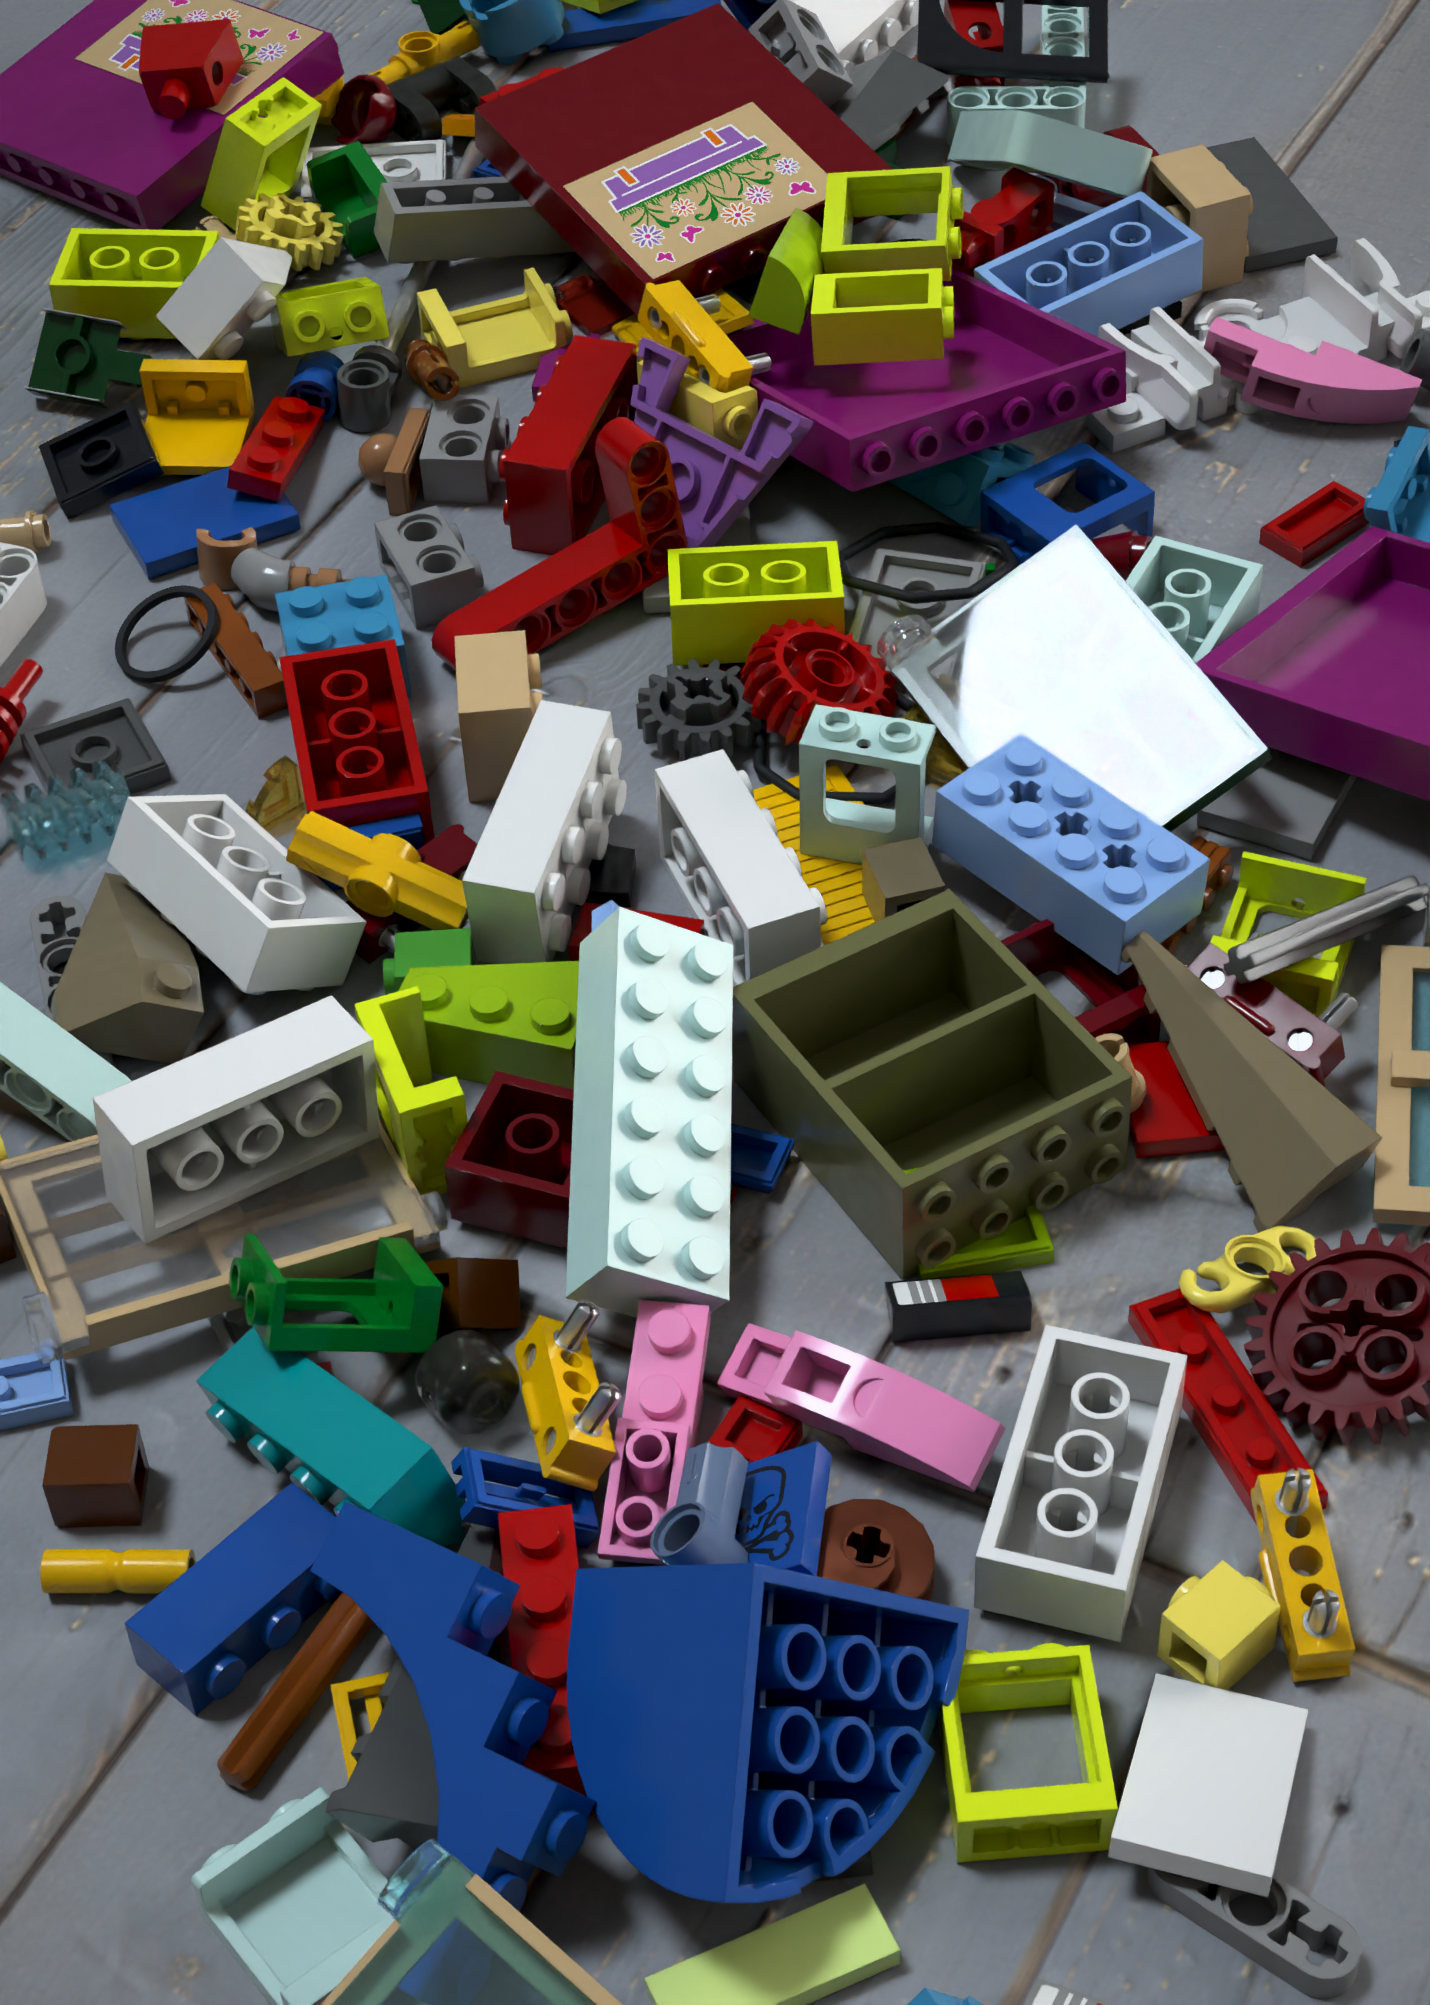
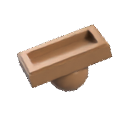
[358,408,430,516]

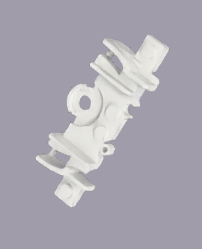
[1085,238,1430,453]

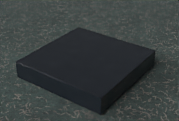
[39,401,164,519]

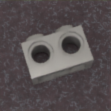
[748,0,854,108]
[419,395,510,504]
[374,505,484,629]

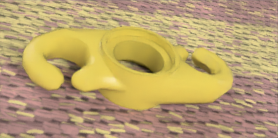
[1179,1225,1316,1314]

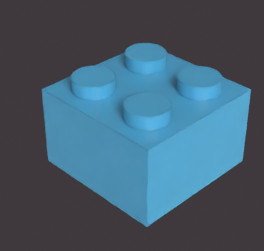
[275,574,412,698]

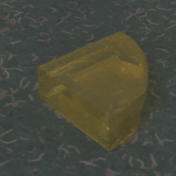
[246,755,305,831]

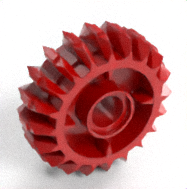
[740,618,899,749]

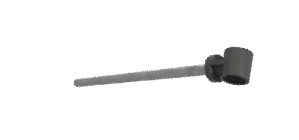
[337,137,484,432]

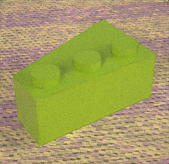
[398,961,579,1090]

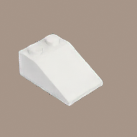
[156,237,292,360]

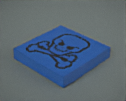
[735,1441,832,1576]

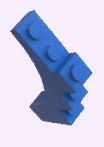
[310,1501,596,2005]

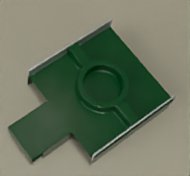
[23,308,152,409]

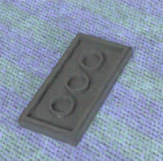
[1206,137,1338,273]

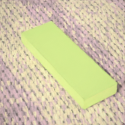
[644,1883,901,2005]

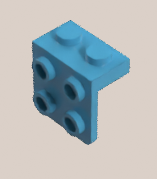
[1364,426,1430,543]
[888,443,1036,527]

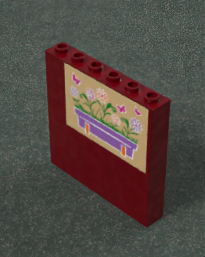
[475,3,892,316]

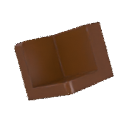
[425,1257,521,1333]
[42,1424,149,1528]

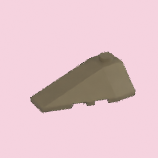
[52,872,204,1064]

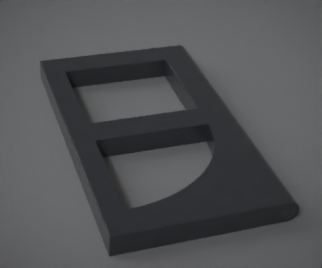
[917,0,1110,84]

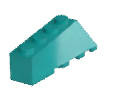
[196,1327,466,1546]

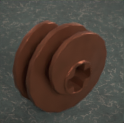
[817,1499,935,1601]

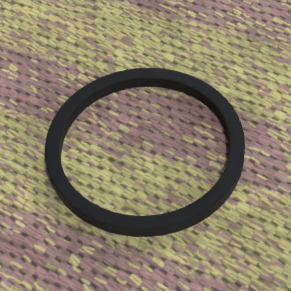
[115,585,219,683]

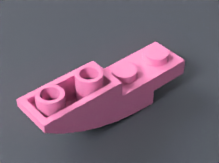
[1204,317,1422,424]
[597,1300,711,1565]
[717,1323,1005,1492]

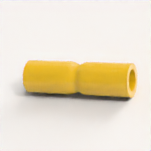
[40,1549,196,1594]

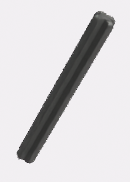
[1223,875,1429,984]

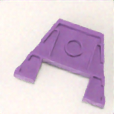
[630,336,814,548]

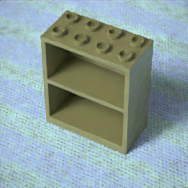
[732,889,1132,1280]

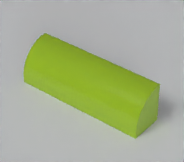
[749,208,825,335]

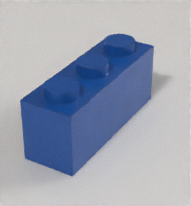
[124,1482,342,1716]

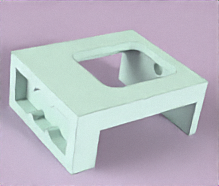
[799,704,936,865]

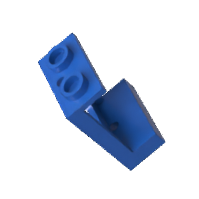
[981,442,1155,588]

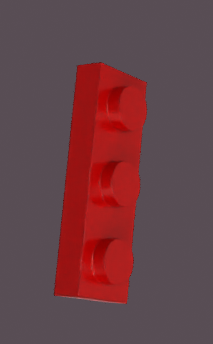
[227,396,325,502]

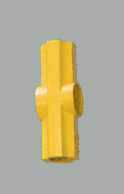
[286,811,469,930]

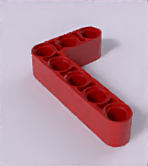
[431,417,687,671]

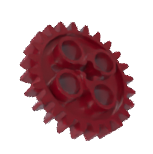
[1244,1228,1430,1446]

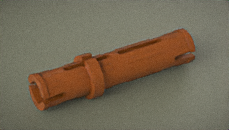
[404,339,460,401]

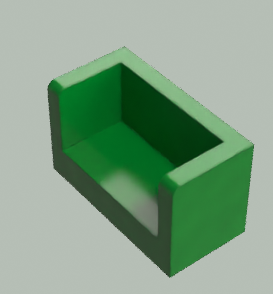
[306,141,387,259]

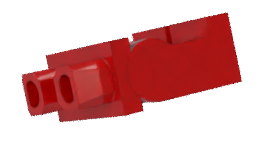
[952,167,1054,278]

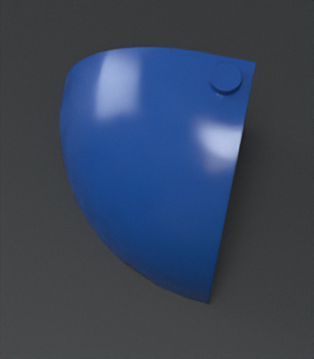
[567,1563,970,1903]

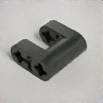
[387,56,497,141]

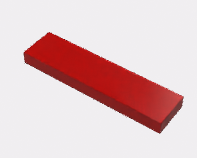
[1128,1288,1328,1525]

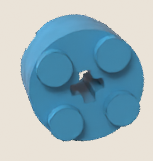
[459,0,565,65]

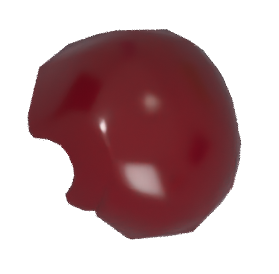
[331,74,397,145]

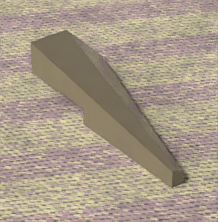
[1121,930,1382,1232]

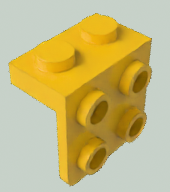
[139,359,255,476]

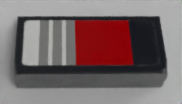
[884,1271,1032,1343]

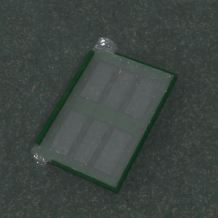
[877,524,1272,832]

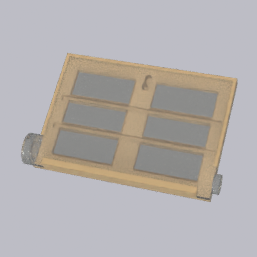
[0,1119,448,1364]

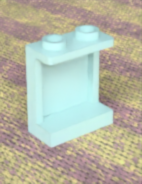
[191,1787,419,2005]

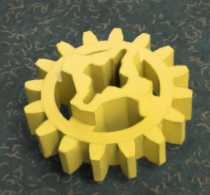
[235,193,344,271]

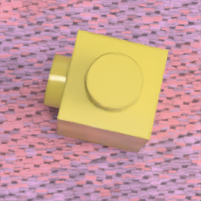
[1157,1560,1281,1690]

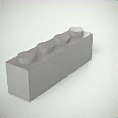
[374,176,576,264]

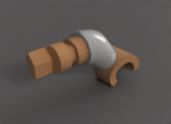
[196,527,352,611]

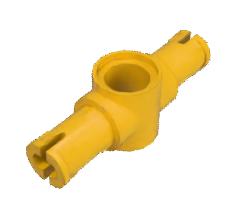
[368,21,481,84]

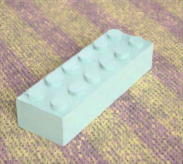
[565,907,733,1318]

